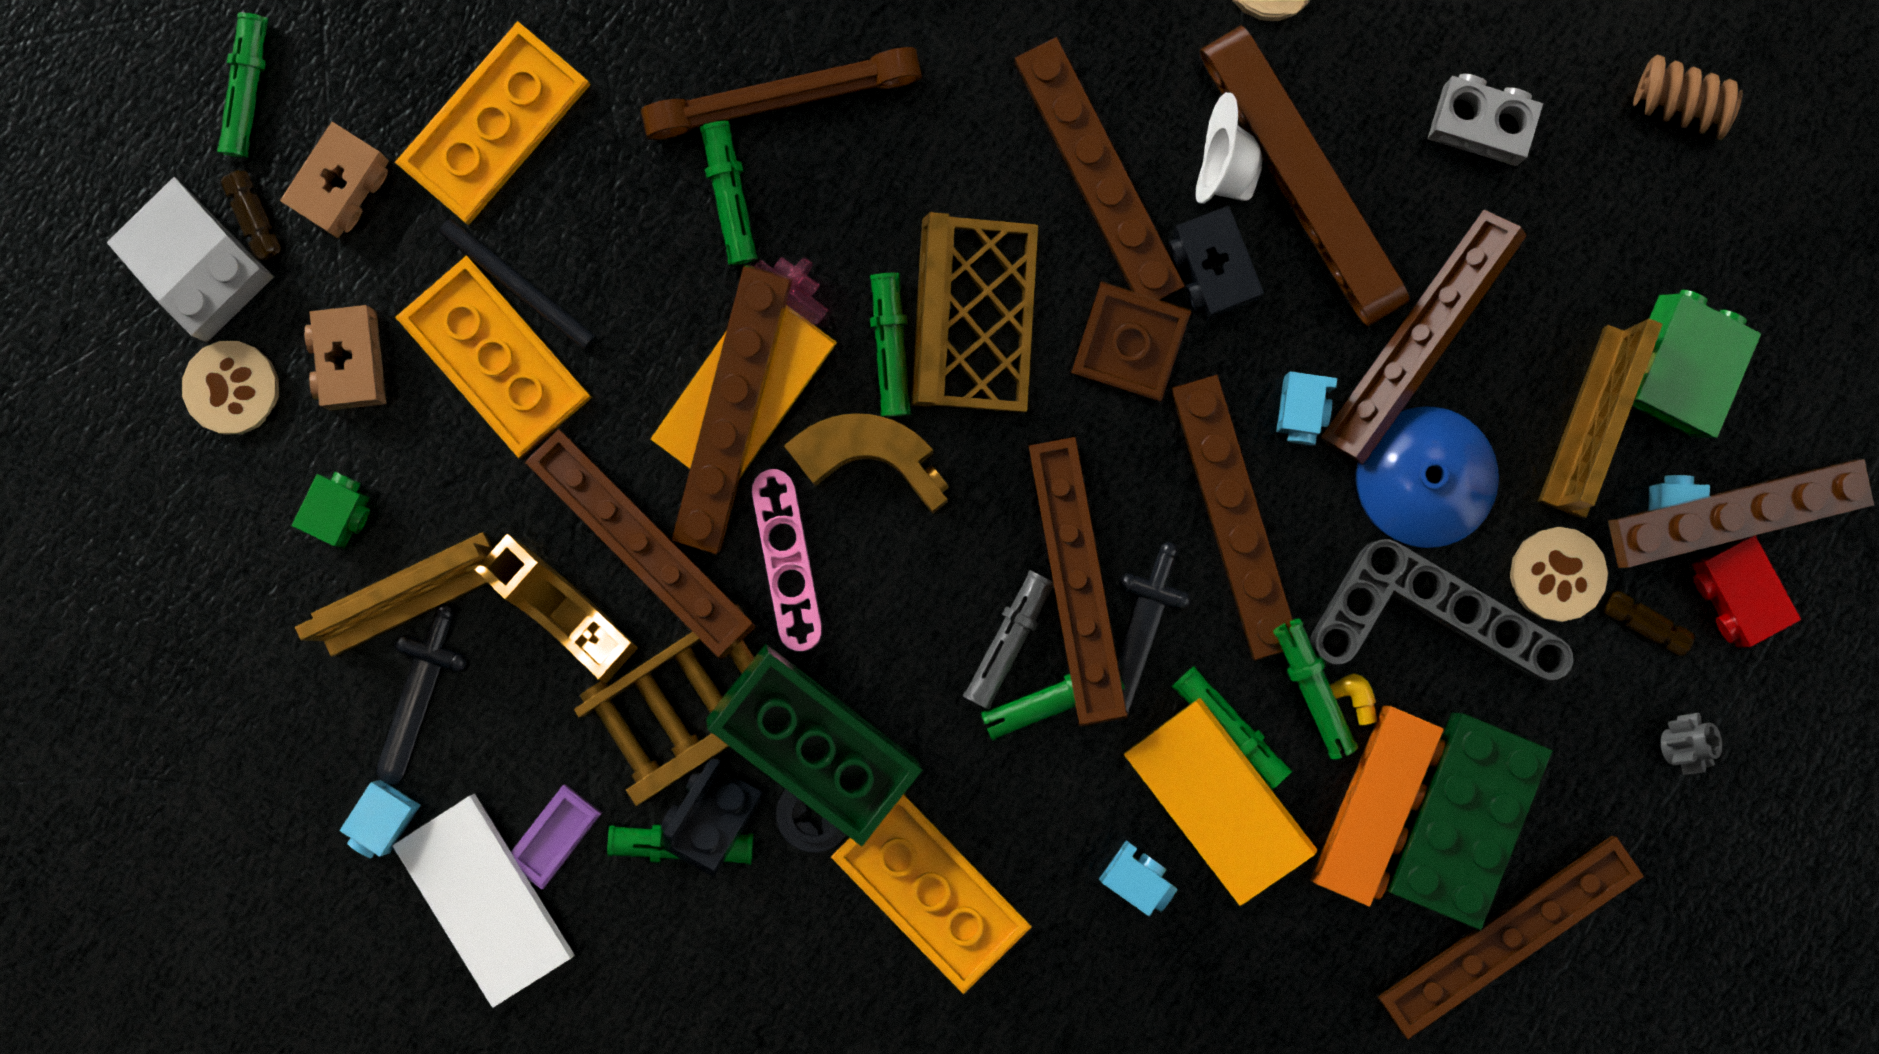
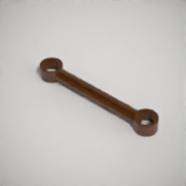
[641,47,922,140]

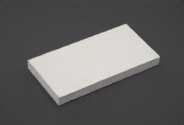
[392,794,575,1008]

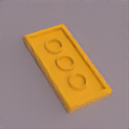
[395,21,591,225]
[395,255,592,459]
[651,305,837,478]
[1124,698,1317,906]
[831,794,1032,994]

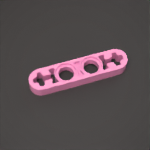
[752,469,822,651]

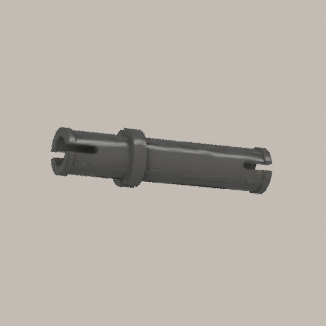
[962,570,1054,710]

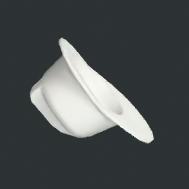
[1195,92,1263,204]

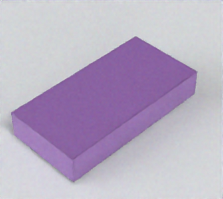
[511,784,602,889]

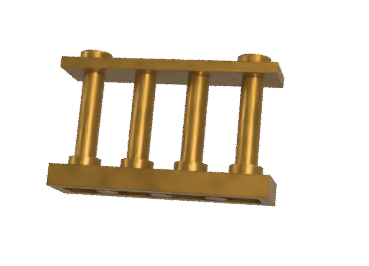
[574,604,754,806]

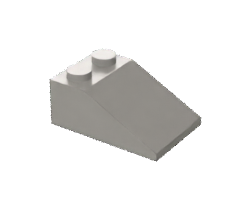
[107,177,274,342]

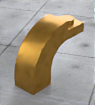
[784,414,949,514]
[475,534,638,683]

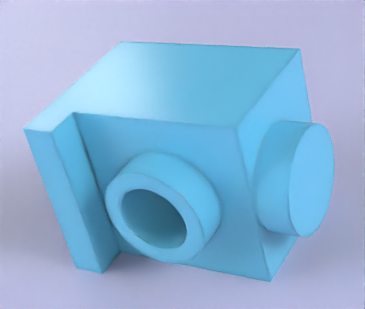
[1276,372,1337,445]
[1099,840,1177,916]

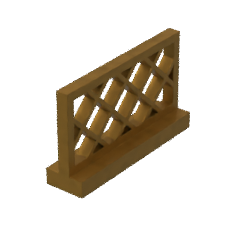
[911,212,1038,413]
[1538,319,1662,518]
[295,532,493,656]

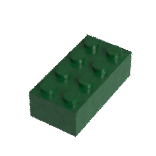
[706,644,922,846]
[1386,713,1553,930]

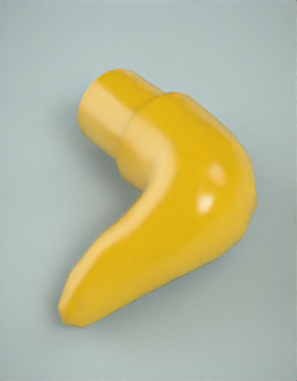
[1330,674,1377,725]

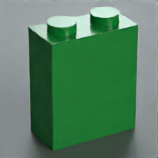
[1632,290,1761,438]

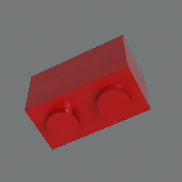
[1692,535,1801,647]

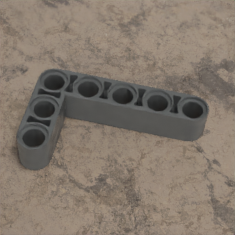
[1310,539,1573,680]

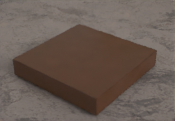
[1071,281,1191,401]

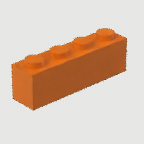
[1310,706,1445,907]

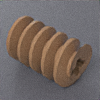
[1633,54,1743,141]

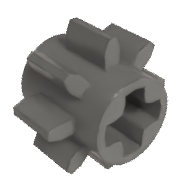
[1661,713,1722,775]

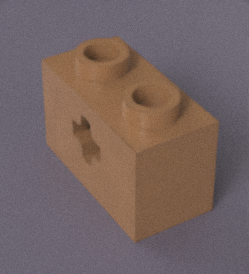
[280,122,389,239]
[305,305,386,410]

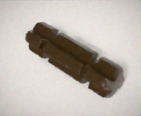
[221,170,281,260]
[1603,591,1695,656]

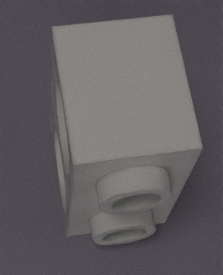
[1427,74,1543,166]

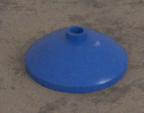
[1356,407,1499,548]

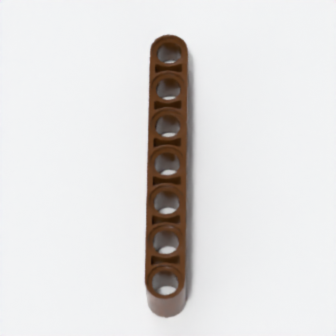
[1200,25,1409,326]

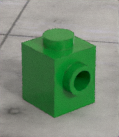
[291,471,370,548]

